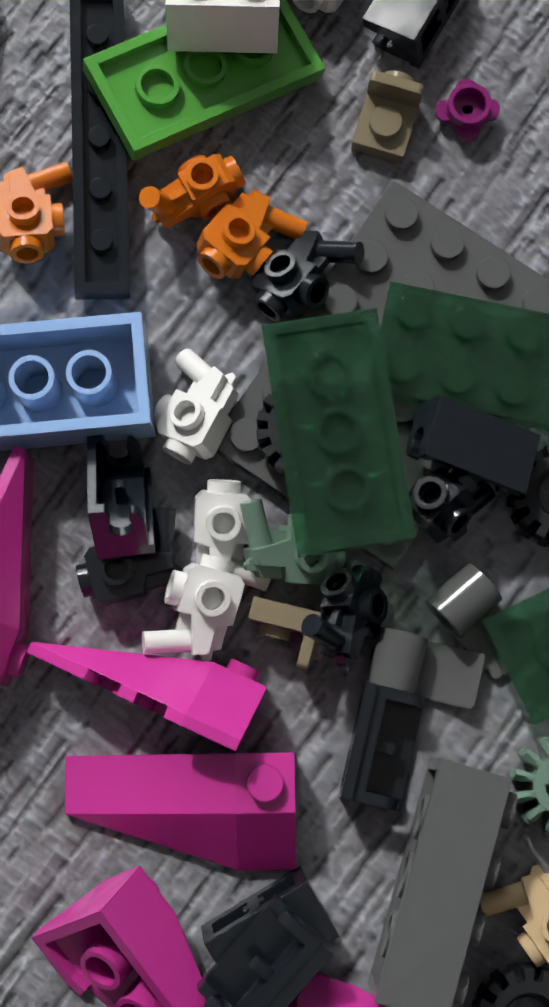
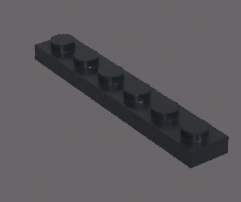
[70,0,130,300]

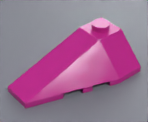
[0,445,34,687]
[27,642,267,751]
[65,752,296,870]
[31,866,207,1007]

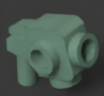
[239,499,345,585]

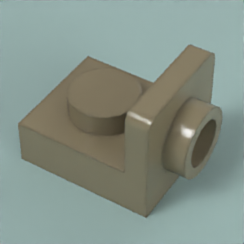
[351,70,424,165]
[248,596,323,671]

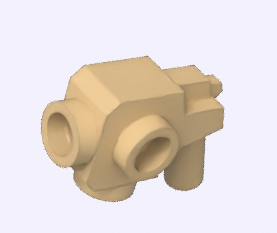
[480,865,549,968]

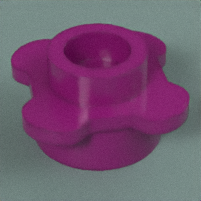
[435,79,500,142]

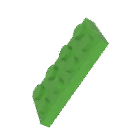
[82,0,325,161]

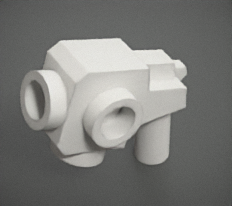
[154,349,239,465]
[193,479,271,591]
[142,553,245,661]

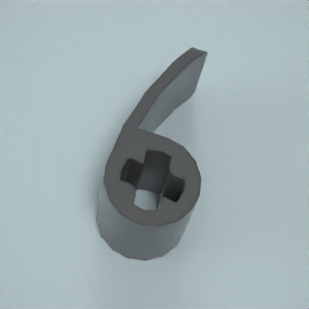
[425,563,535,679]
[366,627,485,709]

